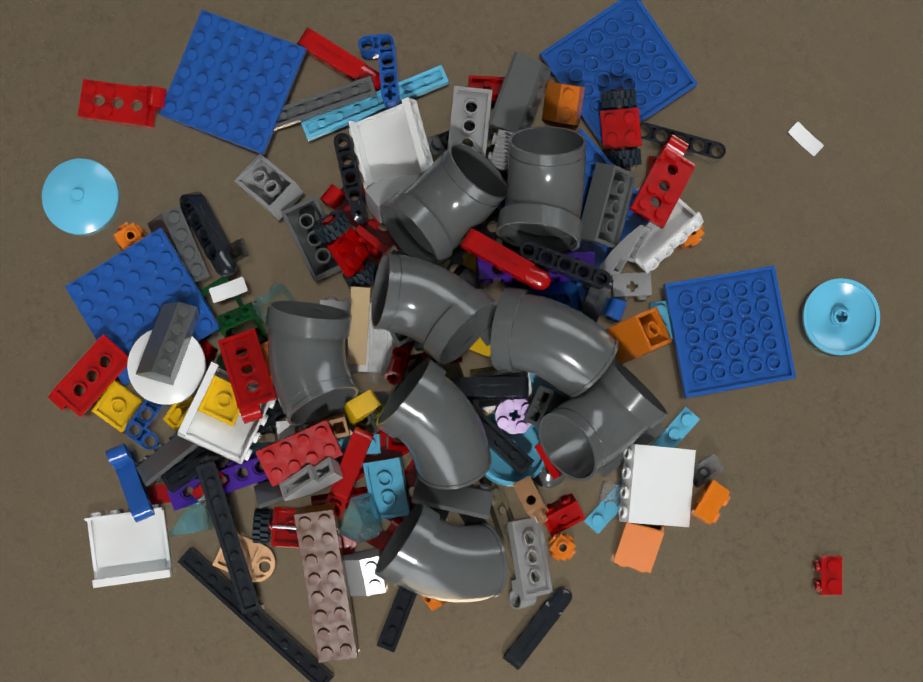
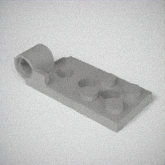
[447,86,492,157]
[507,518,553,609]

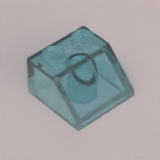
[339,493,382,543]
[169,503,214,537]

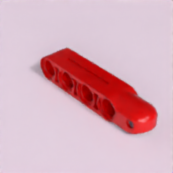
[297,27,381,90]
[460,228,551,291]
[325,426,374,519]

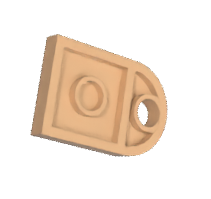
[213,533,276,582]

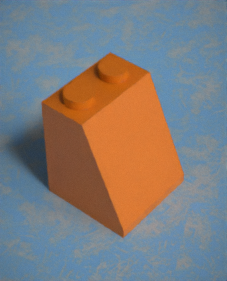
[606,307,672,364]
[613,522,665,573]

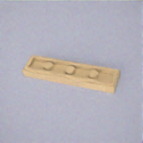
[347,286,371,365]

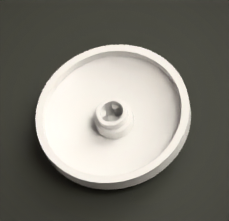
[127,330,206,405]

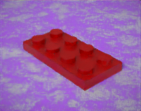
[255,419,343,487]

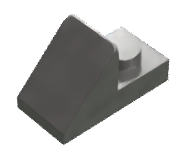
[693,453,725,488]

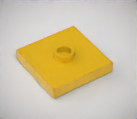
[197,375,240,427]
[91,380,144,433]

